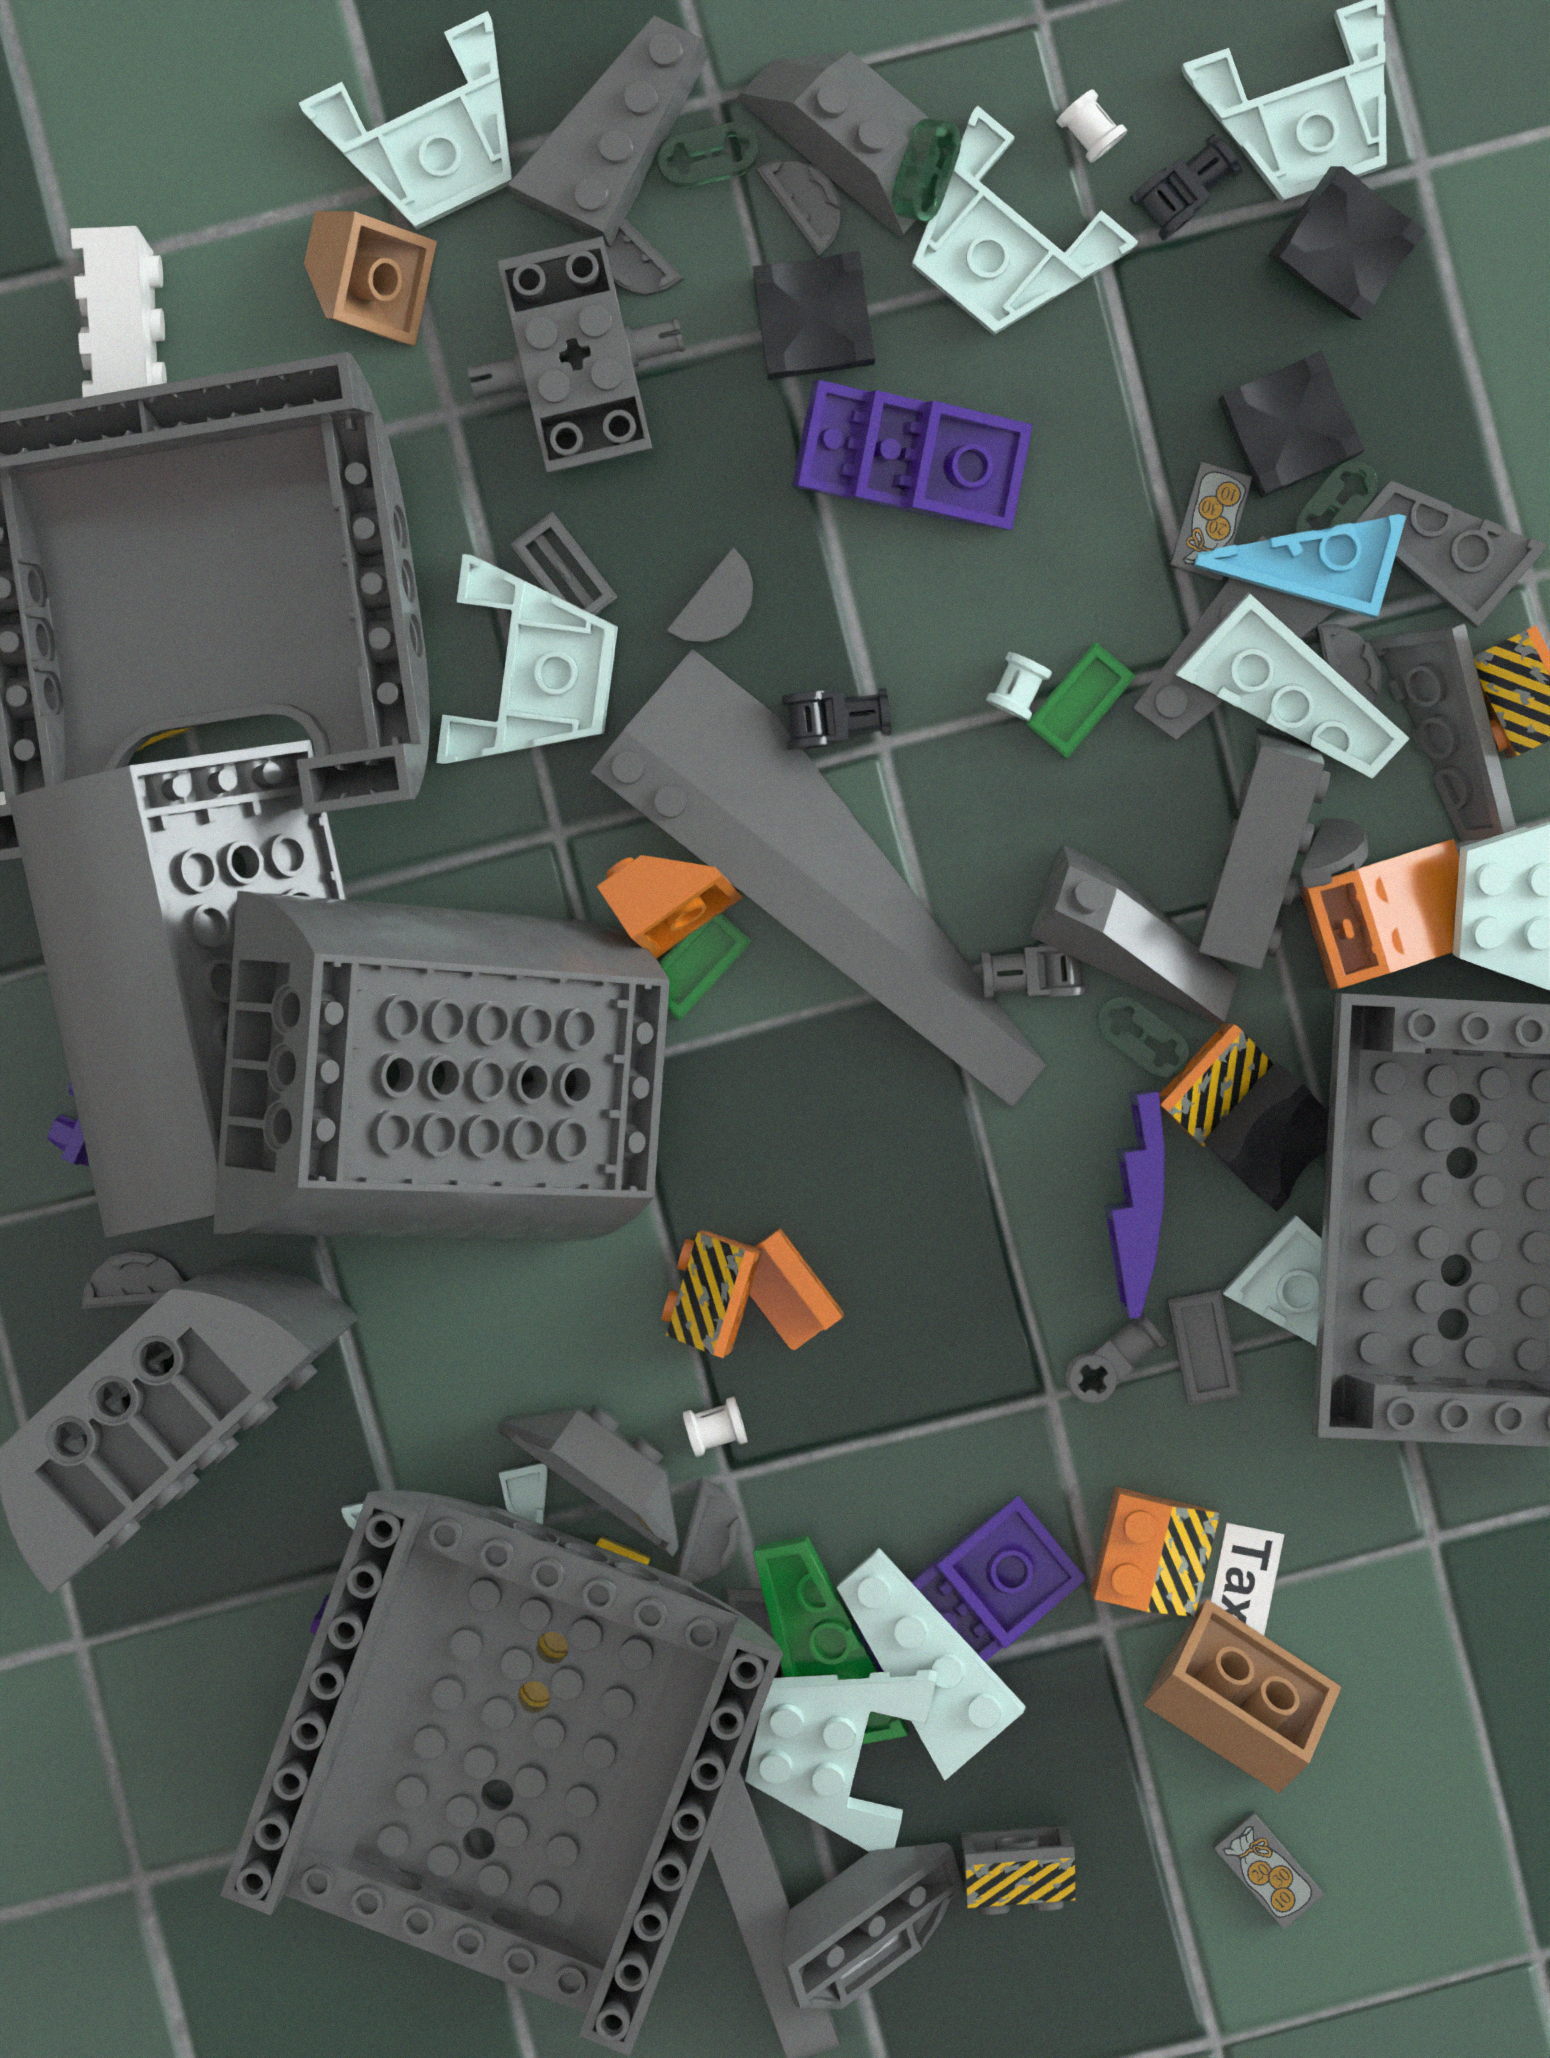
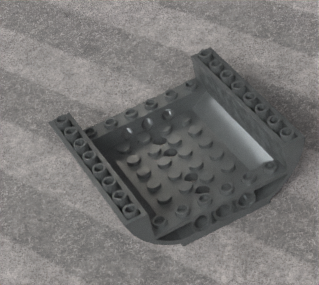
[220,1490,783,2056]

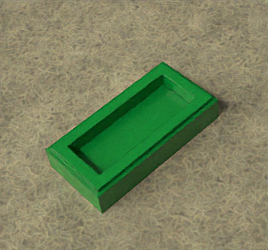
[1025,642,1136,759]
[659,914,752,1021]

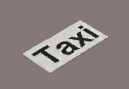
[1211,1523,1285,1636]

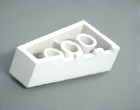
[71,226,167,397]

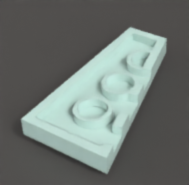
[1175,592,1410,779]
[1221,1215,1322,1346]
[837,1548,1026,1781]

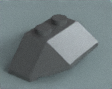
[737,51,935,239]
[496,1405,680,1557]
[781,1842,964,2010]

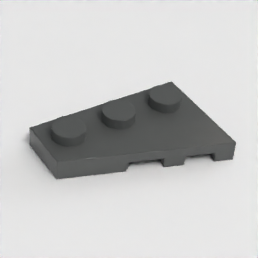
[1353,480,1549,628]

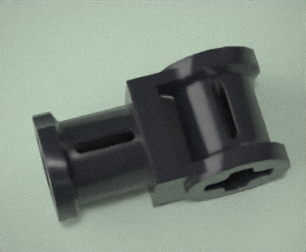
[1129,134,1243,241]
[782,688,891,750]

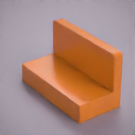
[749,1228,844,1350]

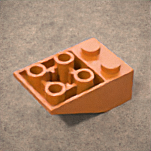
[1299,839,1459,989]

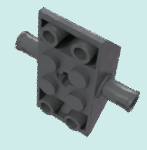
[467,236,685,474]

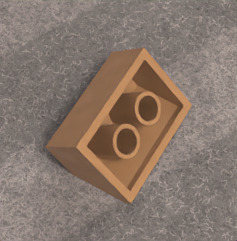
[1143,1599,1341,1794]

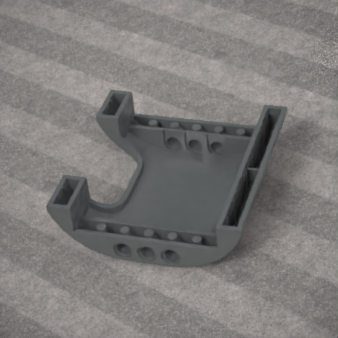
[0,352,430,861]

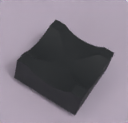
[1268,166,1427,321]
[753,251,875,380]
[1218,350,1365,498]
[1203,1061,1329,1212]

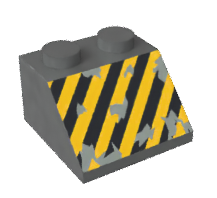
[961,1825,1075,1915]

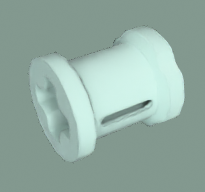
[986,652,1052,721]

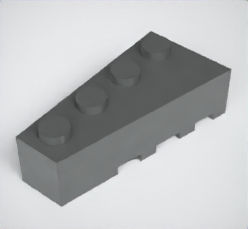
[508,15,708,247]
[1197,728,1331,970]

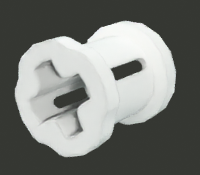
[1056,89,1128,163]
[683,1396,748,1457]

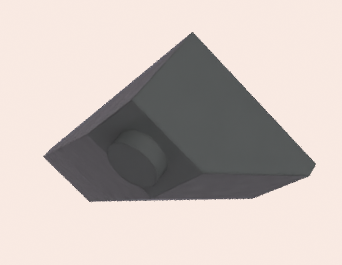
[1030,844,1238,1026]

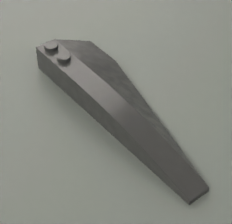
[591,649,1046,1107]

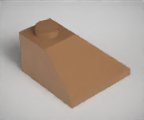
[304,211,437,346]

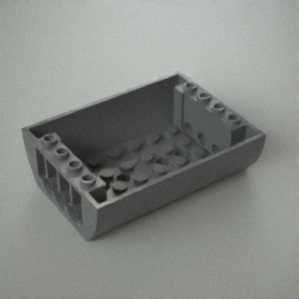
[9,740,387,1238]
[213,891,670,1241]
[1312,993,1550,1447]
[0,1260,360,1595]

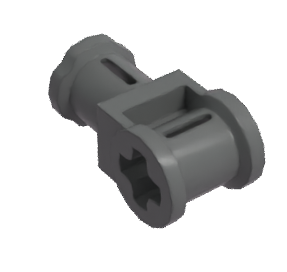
[980,943,1089,999]
[1065,1313,1168,1404]

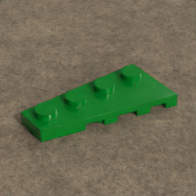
[753,1536,910,1745]

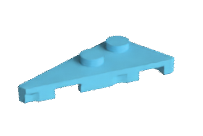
[1193,514,1406,619]

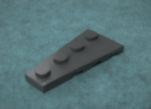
[1132,536,1337,741]
[1368,623,1516,841]

